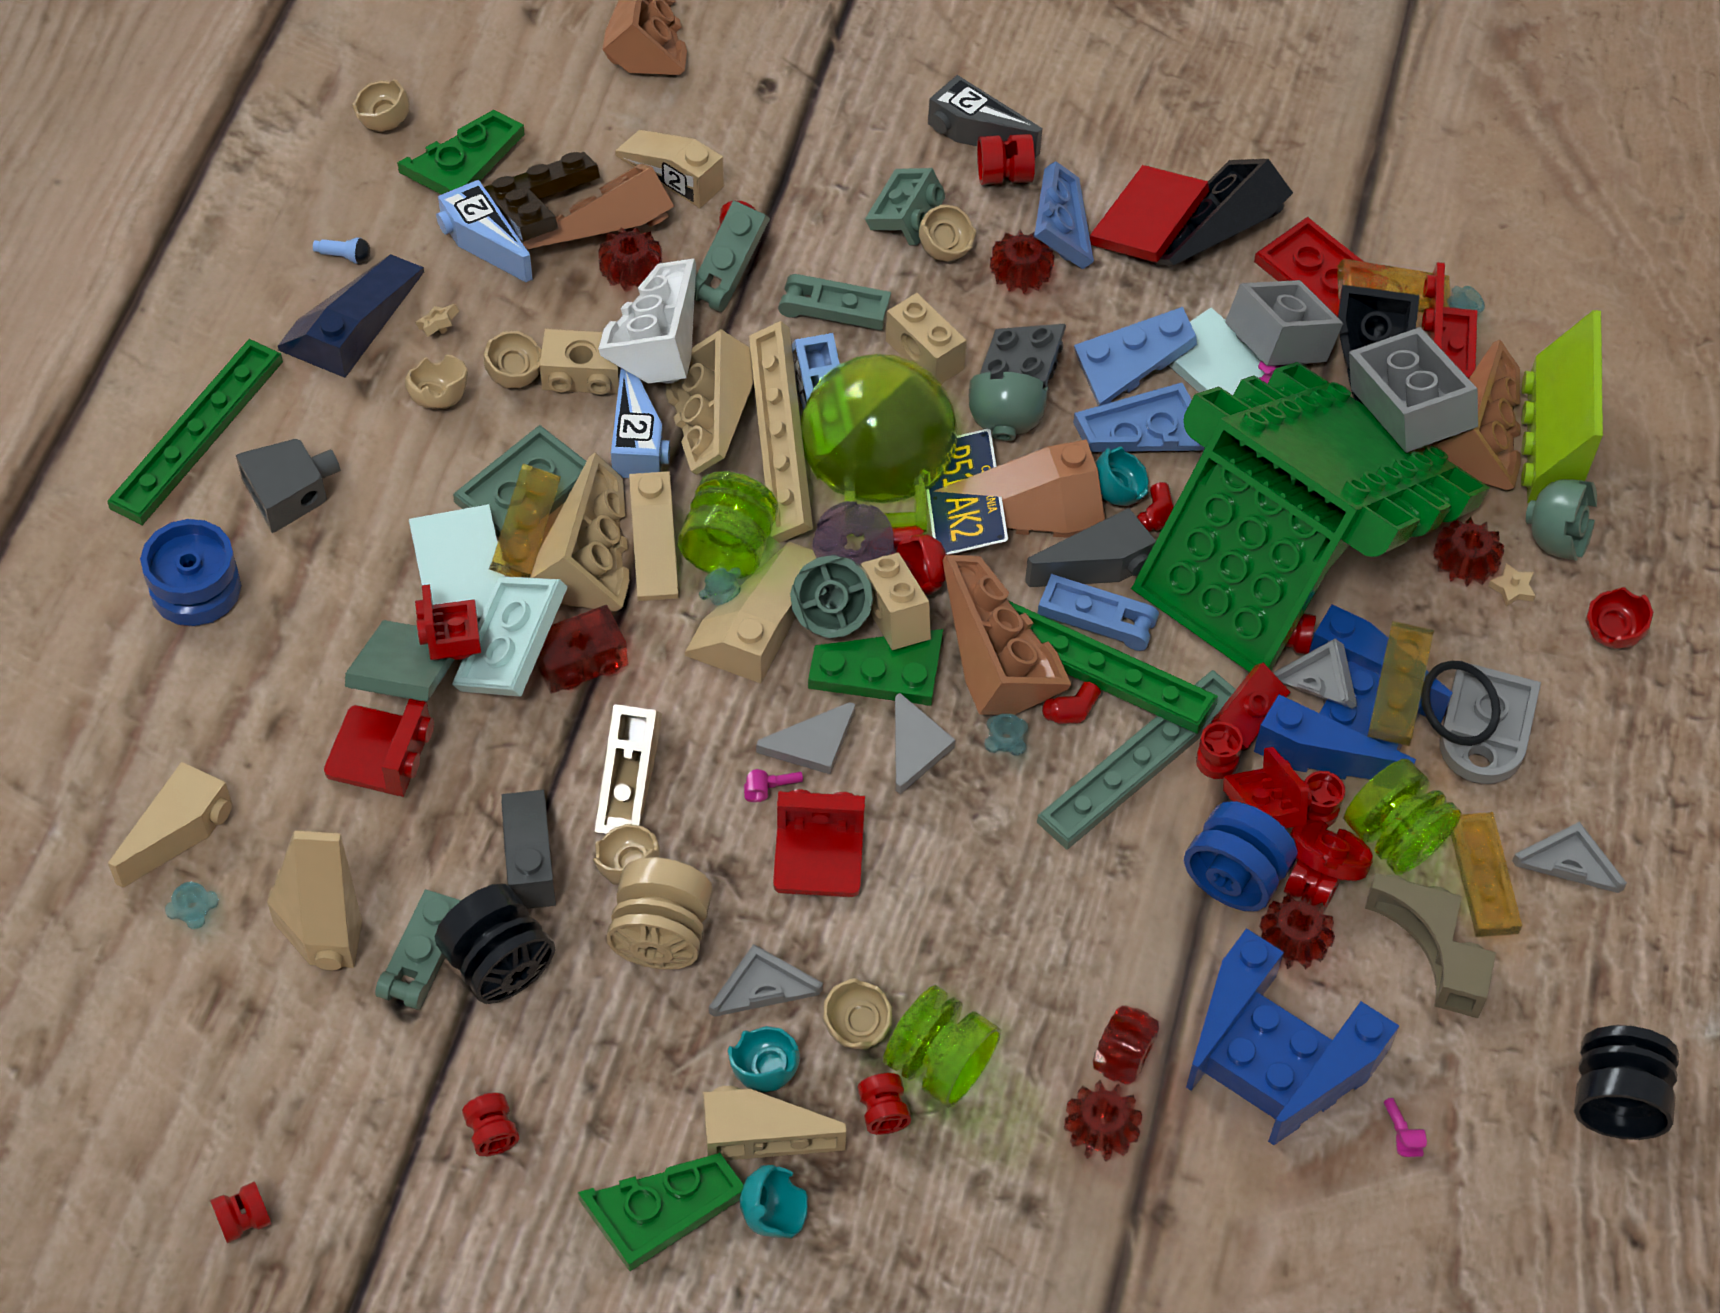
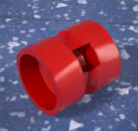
[977,134,1035,185]

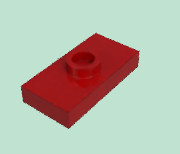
[1211,662,1290,750]

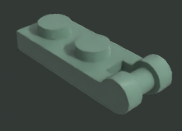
[694,200,770,312]
[778,274,891,330]
[375,889,461,1010]

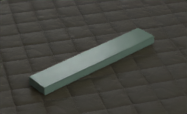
[1037,670,1236,850]

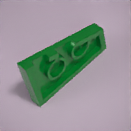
[397,110,525,195]
[808,629,943,706]
[578,1153,744,1272]

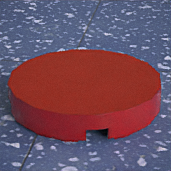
[1290,820,1373,881]

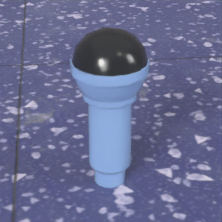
[313,237,370,264]

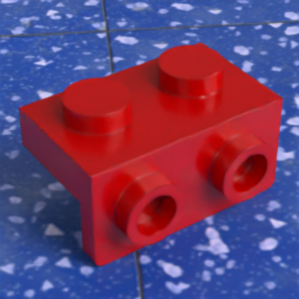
[415,584,481,660]
[1223,747,1312,829]

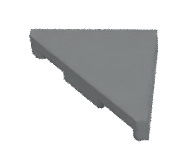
[1273,638,1357,709]
[895,693,955,794]
[756,702,855,774]
[1512,822,1627,893]
[709,944,823,1017]

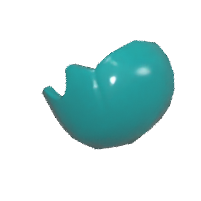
[1095,446,1149,506]
[728,1026,801,1093]
[740,1165,808,1239]

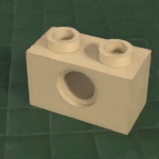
[886,293,967,386]
[540,329,621,395]
[860,552,931,650]

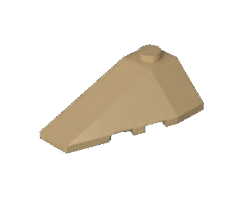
[666,329,754,475]
[531,453,630,611]
[685,542,826,684]
[267,831,362,970]

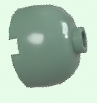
[968,372,1048,441]
[1526,479,1597,561]
[790,555,874,638]

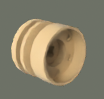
[607,857,712,970]

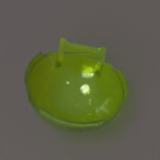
[801,353,958,535]

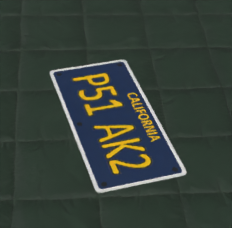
[924,429,1008,555]

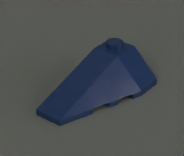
[278,254,424,378]

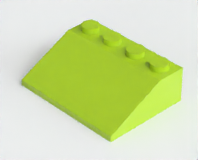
[1521,310,1603,503]

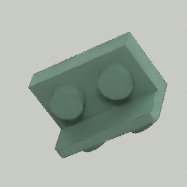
[865,168,945,245]

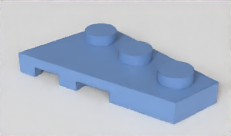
[1034,161,1094,269]
[1074,307,1197,406]
[1073,382,1205,452]

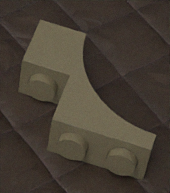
[1365,873,1496,1018]

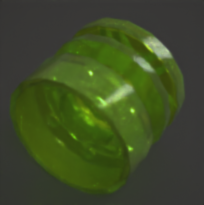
[678,471,778,578]
[1343,759,1462,875]
[883,985,1001,1108]

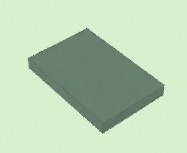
[453,425,587,547]
[345,620,455,702]

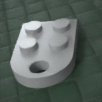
[1440,662,1541,784]

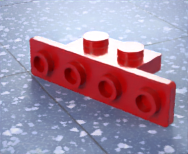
[1422,262,1478,379]

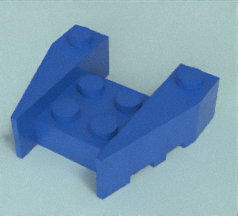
[1254,604,1453,790]
[1186,928,1399,1145]

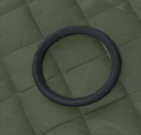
[1421,660,1501,746]

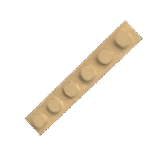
[749,321,813,543]

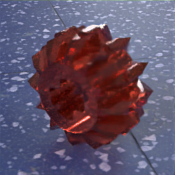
[598,226,662,291]
[990,229,1055,294]
[1433,517,1504,587]
[1259,893,1335,970]
[1093,1005,1159,1085]
[1064,1080,1143,1162]

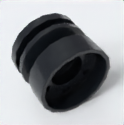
[434,884,555,1004]
[1574,1025,1679,1140]

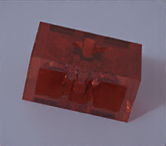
[536,605,628,694]

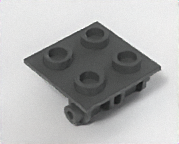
[980,324,1066,391]

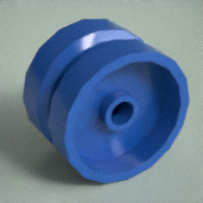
[140,519,242,626]
[1183,801,1298,911]

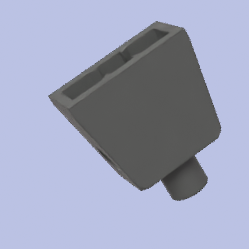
[236,439,341,533]

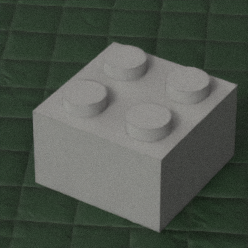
[1225,280,1343,366]

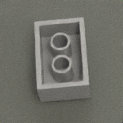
[1349,327,1478,452]

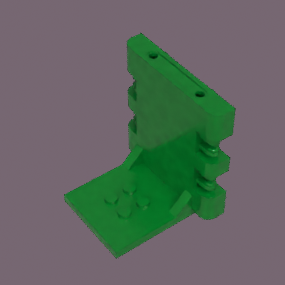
[1131,362,1490,672]

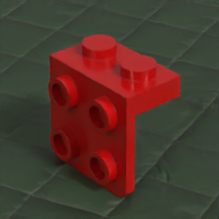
[324,699,434,797]
[773,789,865,897]

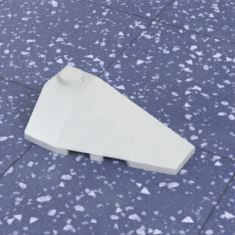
[598,259,696,384]

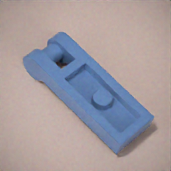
[1037,574,1159,651]

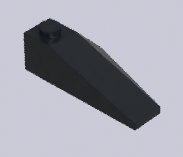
[1153,159,1293,265]
[1338,285,1420,406]

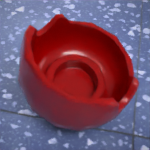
[896,534,947,596]
[1585,587,1654,649]

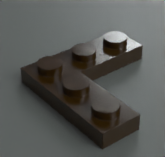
[484,152,600,241]

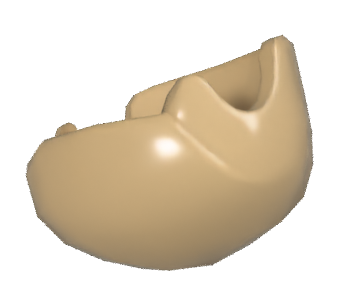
[352,79,409,132]
[919,204,976,262]
[484,331,542,388]
[405,354,468,409]
[593,824,660,885]
[823,978,892,1050]

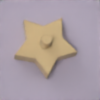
[415,304,459,337]
[1488,563,1535,607]

